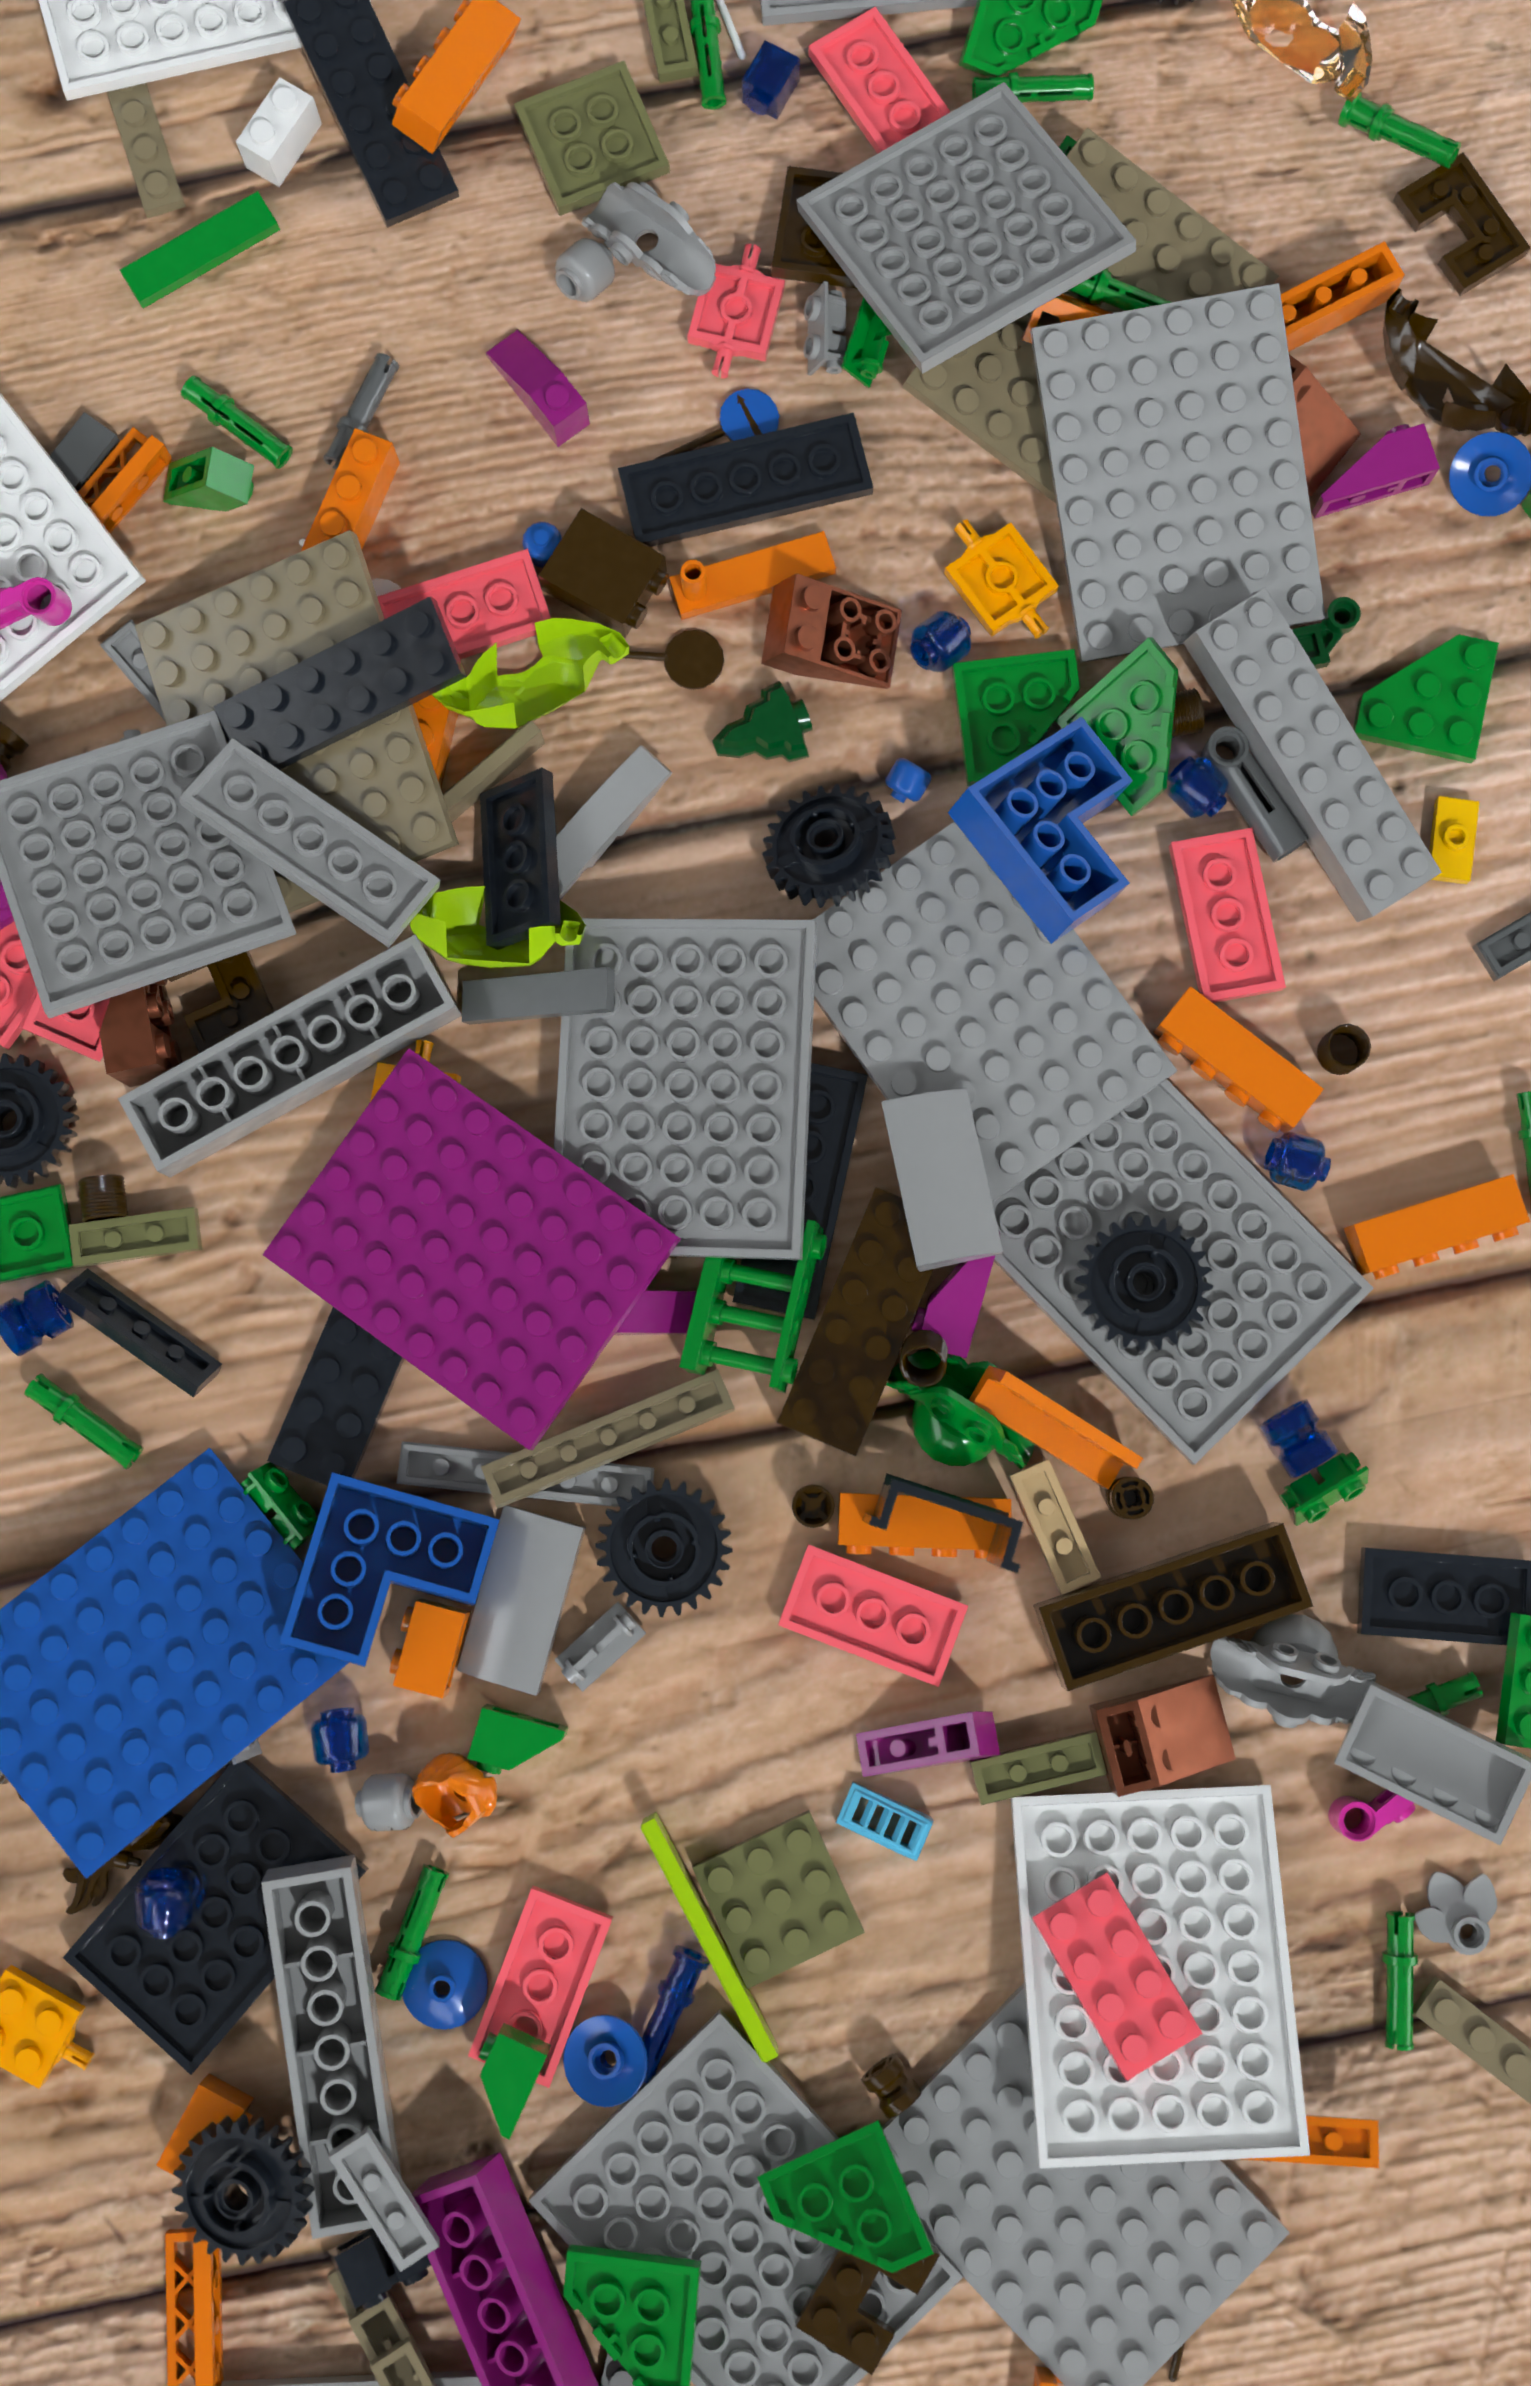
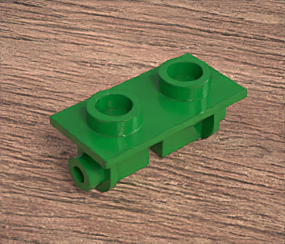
[841,297,892,388]
[1279,1452,1369,1526]
[240,1462,318,1550]

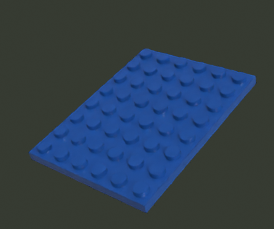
[0,1448,349,1878]

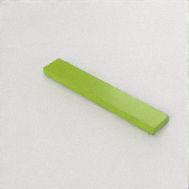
[640,1812,778,2063]

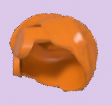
[412,1752,497,1838]

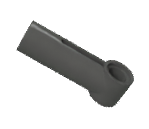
[1201,727,1308,863]

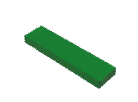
[120,191,280,309]

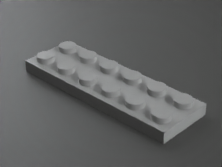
[179,738,440,948]

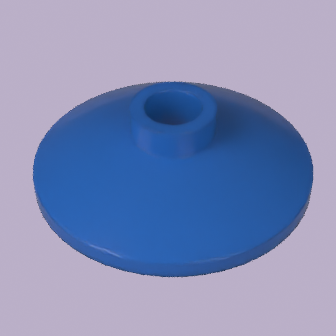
[1449,432,1531,517]
[402,1939,488,2029]
[563,2015,647,2107]

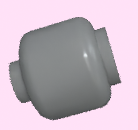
[555,238,615,302]
[355,1773,422,1831]

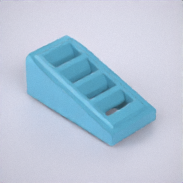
[836,1782,933,1861]

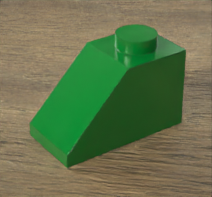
[163,446,254,512]
[467,1703,569,1774]
[478,2023,551,2140]

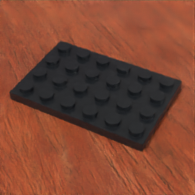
[62,1759,369,2075]

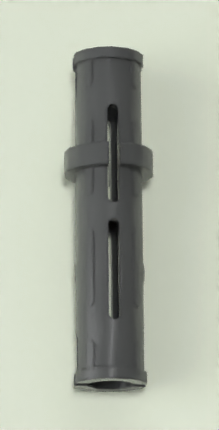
[323,353,400,470]

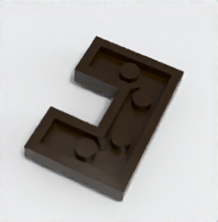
[1393,152,1531,296]
[167,951,275,1053]
[795,2245,940,2375]

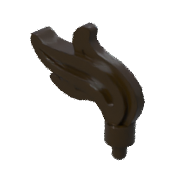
[63,1850,142,1914]

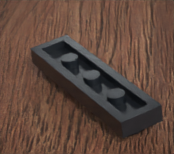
[57,1268,222,1398]

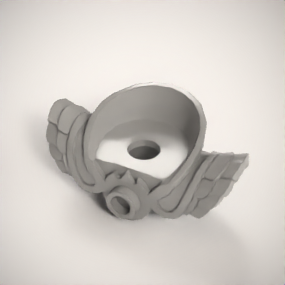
[581,182,716,297]
[1211,1614,1376,1728]

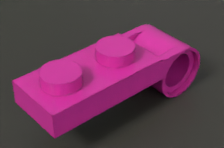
[0,577,72,630]
[1328,1789,1416,1842]

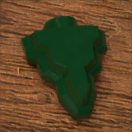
[712,681,813,763]

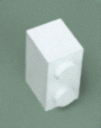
[236,77,322,187]

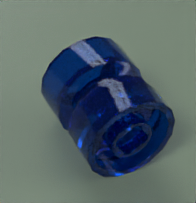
[0,1280,74,1356]
[1259,1399,1339,1478]

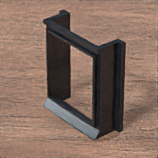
[862,1473,1024,1573]

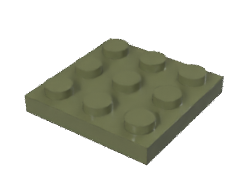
[514,61,670,216]
[692,1810,865,1989]

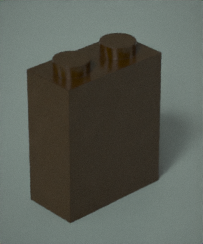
[539,508,669,638]

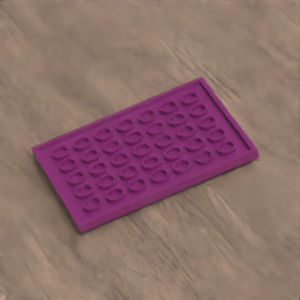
[262,1048,681,1450]

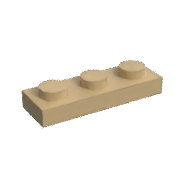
[1009,1459,1101,1595]

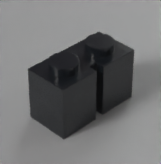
[328,2228,431,2309]

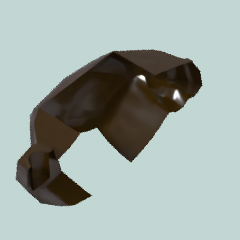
[1383,288,1531,436]

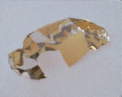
[1231,0,1373,102]

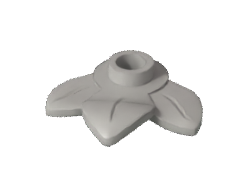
[1415,1871,1497,1955]

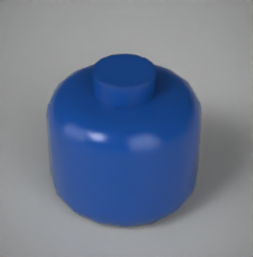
[522,522,562,568]
[885,757,932,803]

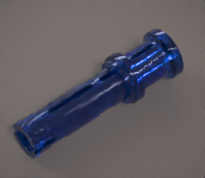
[642,1945,710,2083]

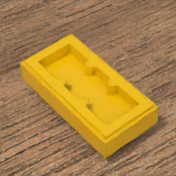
[1429,796,1480,885]

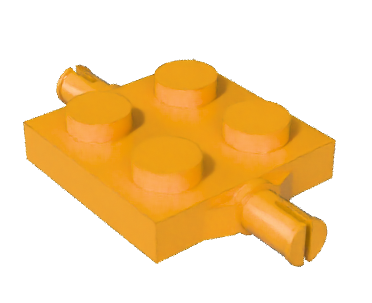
[944,519,1059,639]
[0,1964,95,2089]

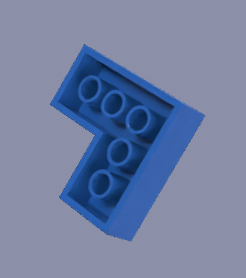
[948,717,1133,944]
[279,1472,500,1667]

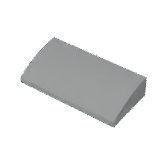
[881,1088,1003,1272]
[457,1505,586,1696]
[1334,1680,1531,1845]

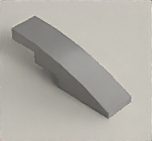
[556,745,673,899]

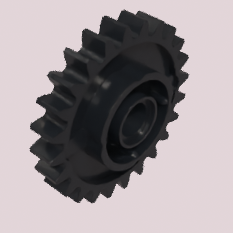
[762,784,896,908]
[0,1053,79,1188]
[1074,1215,1213,1353]
[595,1478,733,1617]
[172,2114,315,2266]

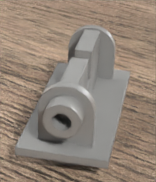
[804,281,846,376]
[555,1602,646,1692]

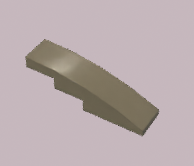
[327,2268,437,2386]

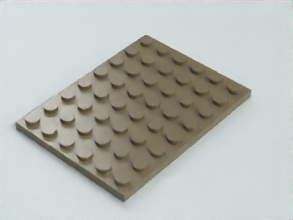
[902,127,1279,503]
[135,530,459,913]

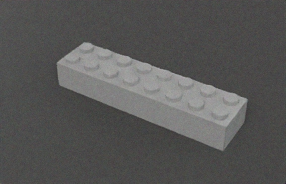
[1183,587,1442,922]
[118,935,462,1178]
[261,1855,402,2239]

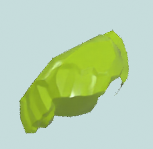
[432,618,630,729]
[409,886,586,968]

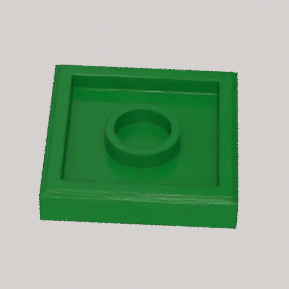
[0,1184,75,1284]

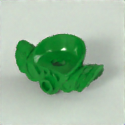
[886,1348,1035,1469]

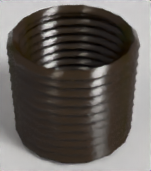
[1172,688,1205,738]
[1317,1024,1371,1075]
[77,1174,128,1222]
[899,1330,948,1387]

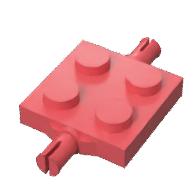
[687,243,785,378]

